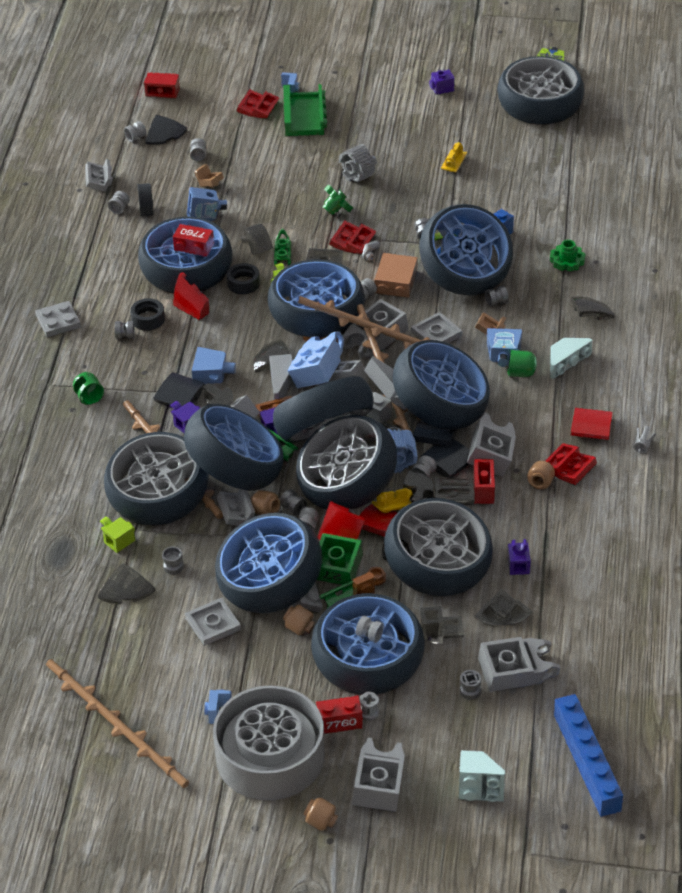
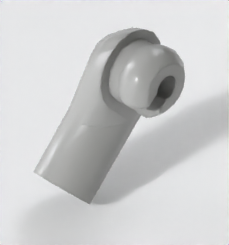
[362,241,380,261]

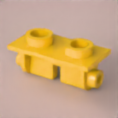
[441,142,467,173]
[372,488,412,513]

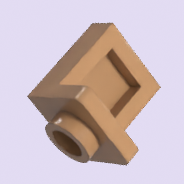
[194,164,224,188]
[475,312,506,335]

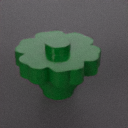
[322,184,354,215]
[550,239,586,272]

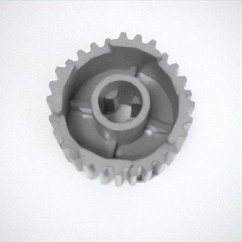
[338,144,377,182]

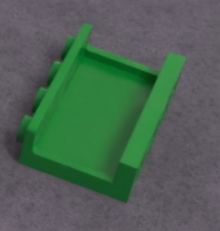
[283,84,327,136]

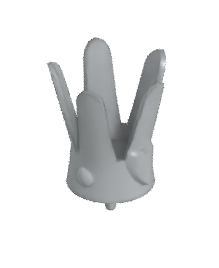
[633,426,657,454]

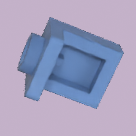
[281,73,300,93]
[204,690,232,724]

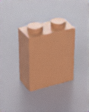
[374,253,418,298]

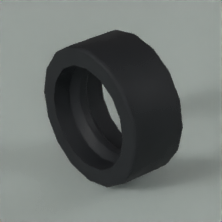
[137,183,154,216]
[226,263,260,294]
[130,298,165,331]

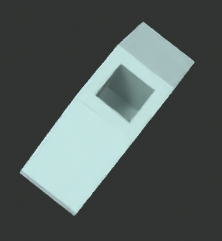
[550,338,593,379]

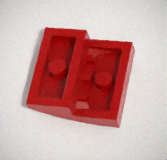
[236,89,280,118]
[329,220,376,254]
[570,408,613,440]
[545,443,597,485]
[317,502,366,540]
[359,504,398,537]

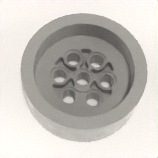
[213,686,325,800]

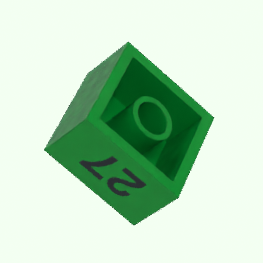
[317,533,363,585]

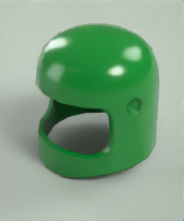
[507,350,537,378]
[73,372,104,405]

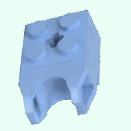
[288,331,344,388]

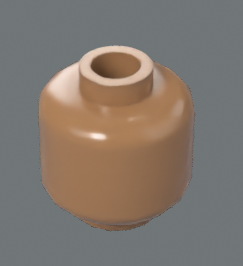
[527,461,555,489]
[251,490,280,515]
[283,605,315,636]
[303,797,338,831]

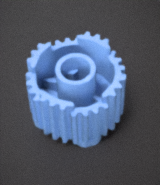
[387,429,418,473]

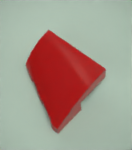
[173,272,209,320]

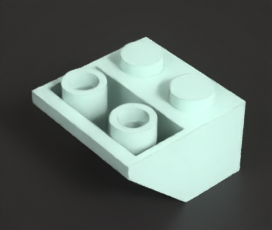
[459,750,505,802]

